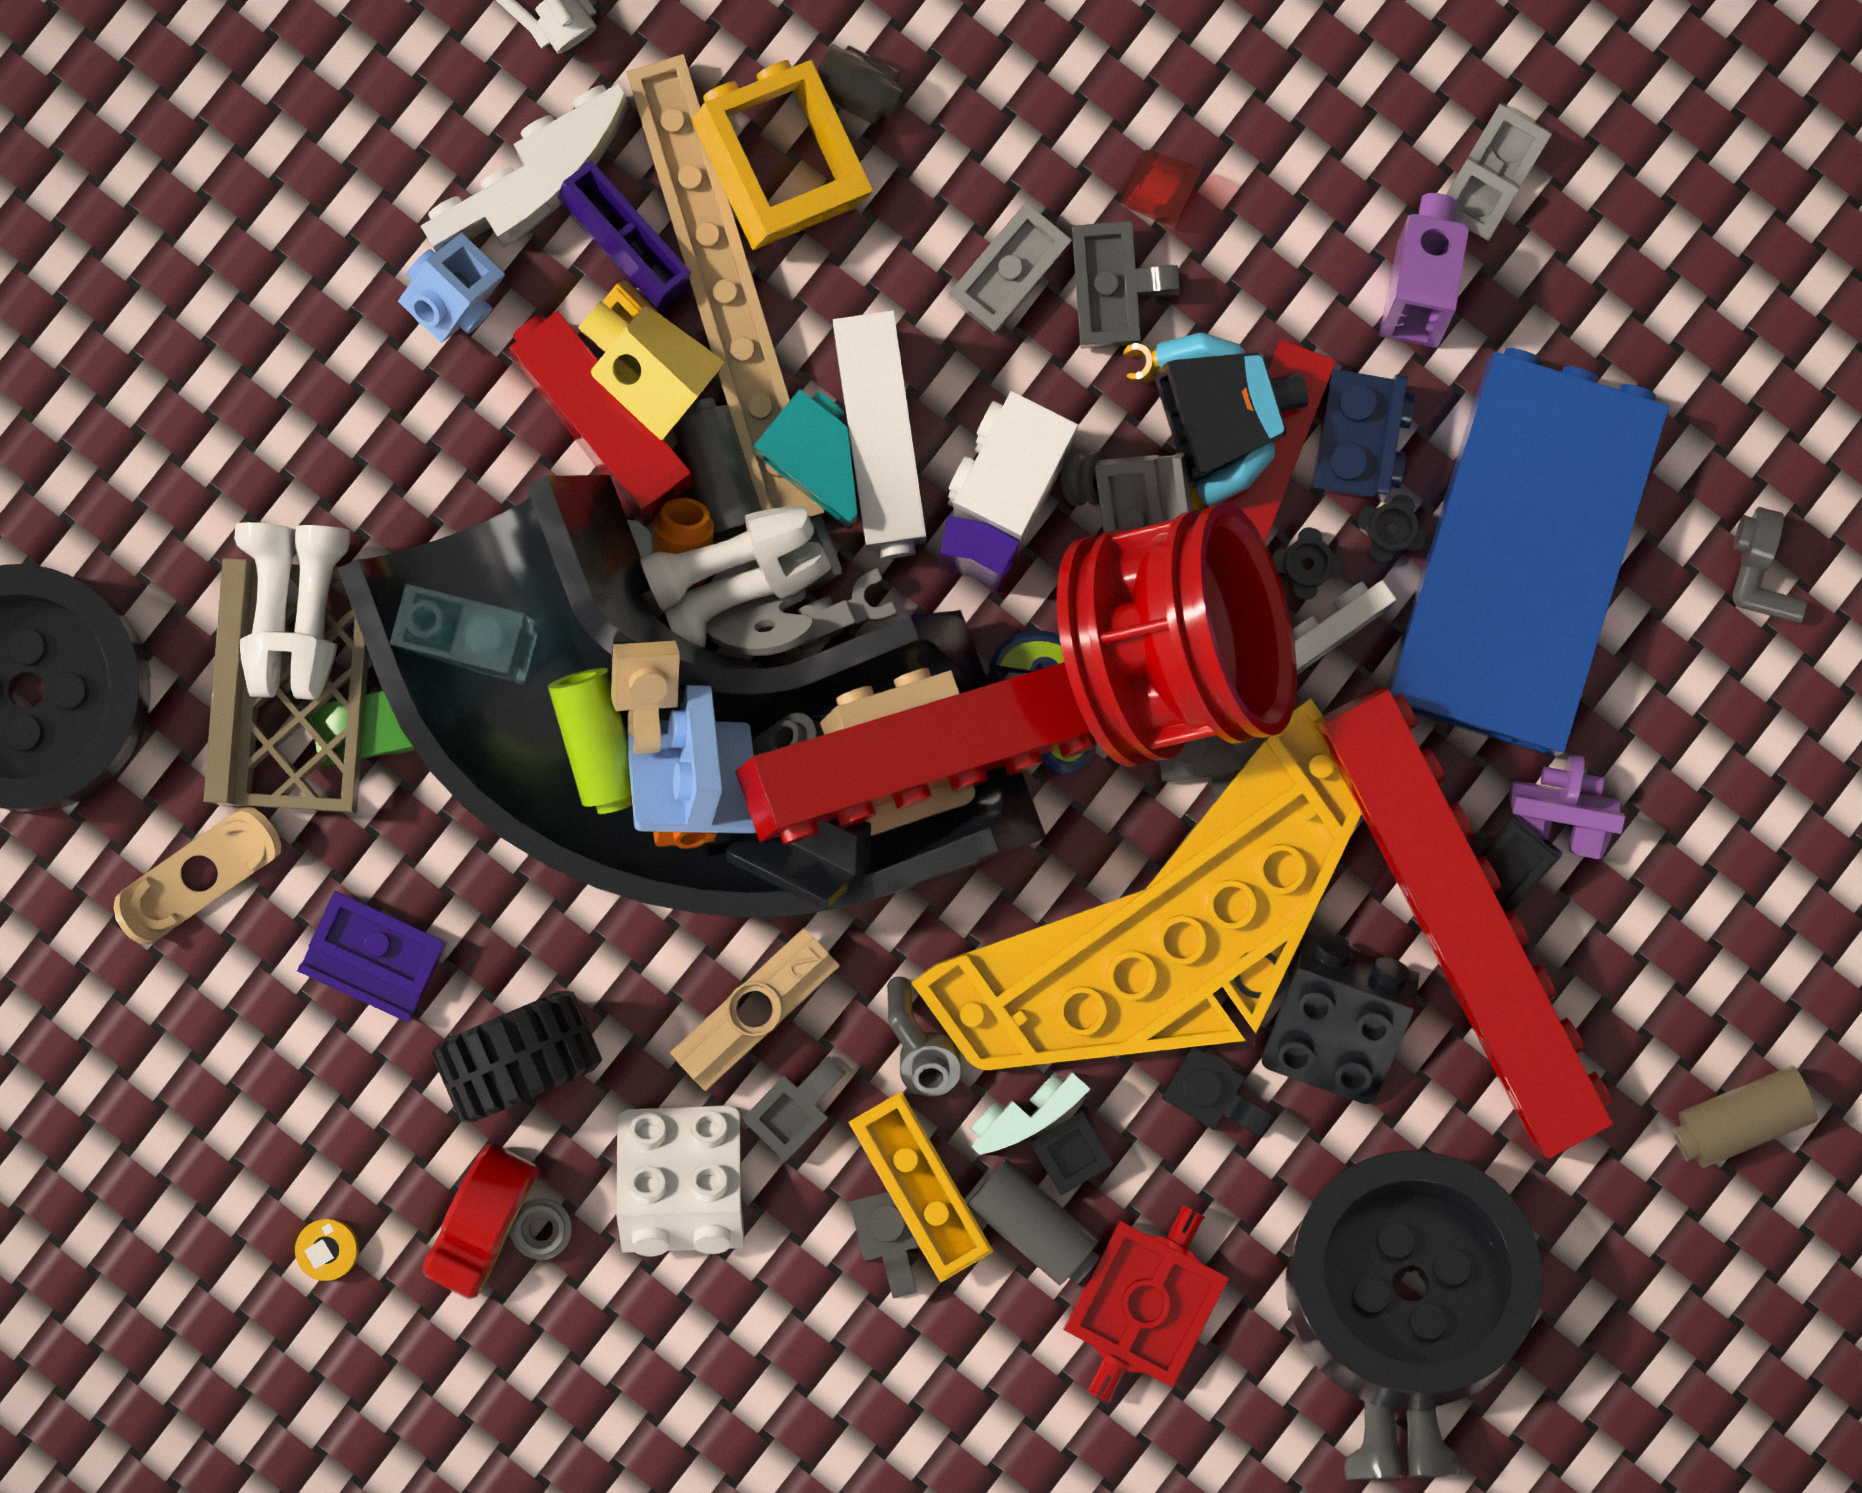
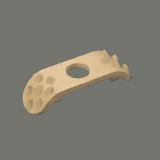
[113,806,281,945]

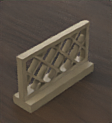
[203,558,369,813]

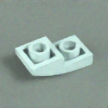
[970,1072,1090,1155]

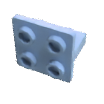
[626,685,756,833]

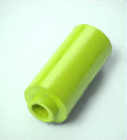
[548,668,632,814]

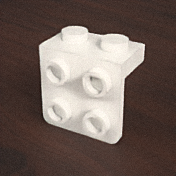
[616,1106,744,1256]

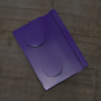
[297,891,448,1023]

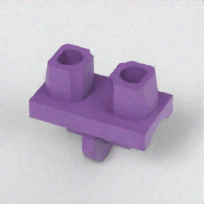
[1508,754,1625,859]

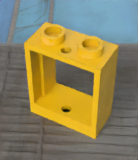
[691,60,873,250]

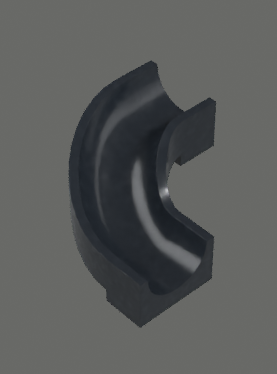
[338,475,1047,918]

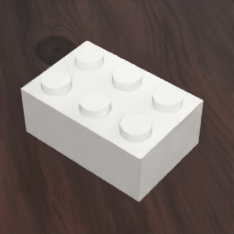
[947,391,1078,556]

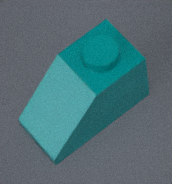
[754,389,857,530]

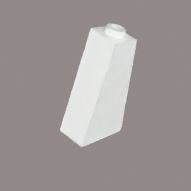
[832,310,926,559]

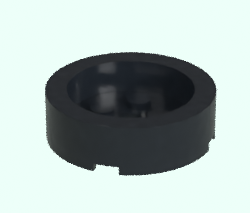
[0,564,151,812]
[1285,1151,1542,1411]

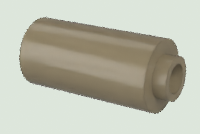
[1672,1065,1818,1169]

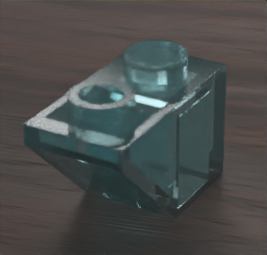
[389,584,540,684]

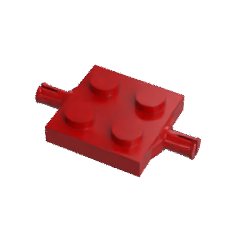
[1063,1205,1229,1403]

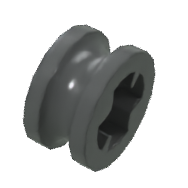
[1061,451,1109,506]

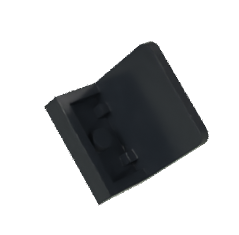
[1261,932,1420,1104]

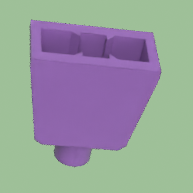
[1379,193,1469,348]

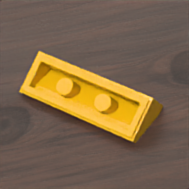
[848,1091,994,1283]

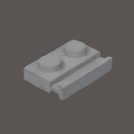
[1095,453,1193,532]

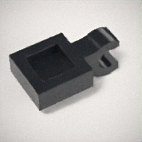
[1161,1047,1273,1137]

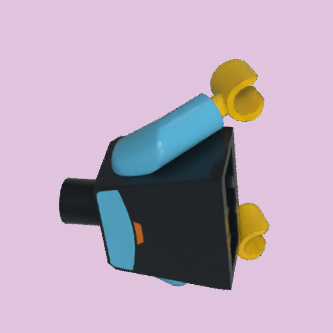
[1123,333,1308,510]

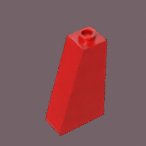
[509,311,692,527]

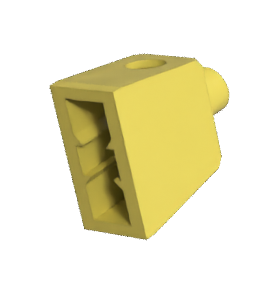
[578,301,725,440]

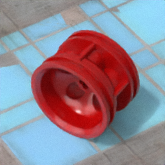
[1057,503,1297,767]

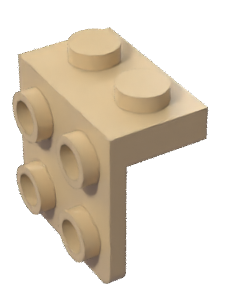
[820,668,975,836]

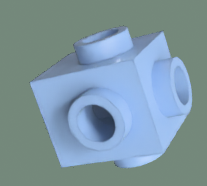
[398,232,505,343]

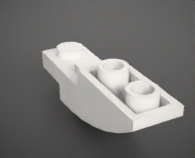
[421,84,628,252]

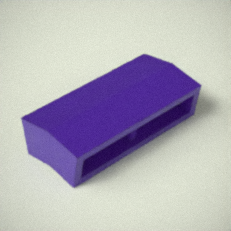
[558,160,692,314]
[939,515,1020,591]

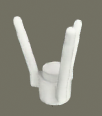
[496,0,597,54]

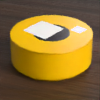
[295,1218,359,1281]

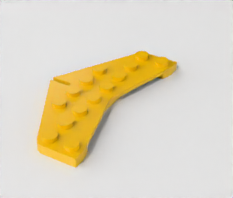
[911,698,1361,1070]

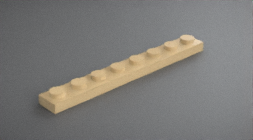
[626,54,824,520]

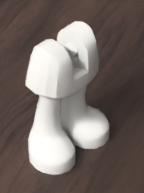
[640,506,832,648]
[234,522,351,700]

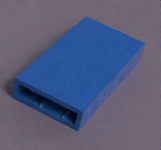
[1386,348,1669,758]

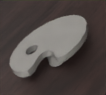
[706,589,815,656]

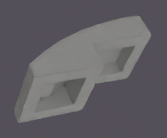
[1446,102,1553,241]

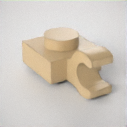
[611,641,680,754]

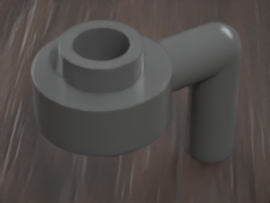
[1732,507,1807,624]
[887,976,961,1097]

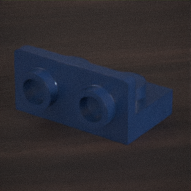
[1311,369,1415,502]

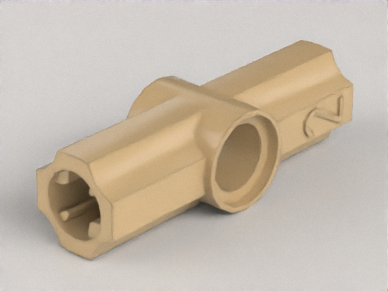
[670,927,840,1091]

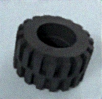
[431,991,603,1122]

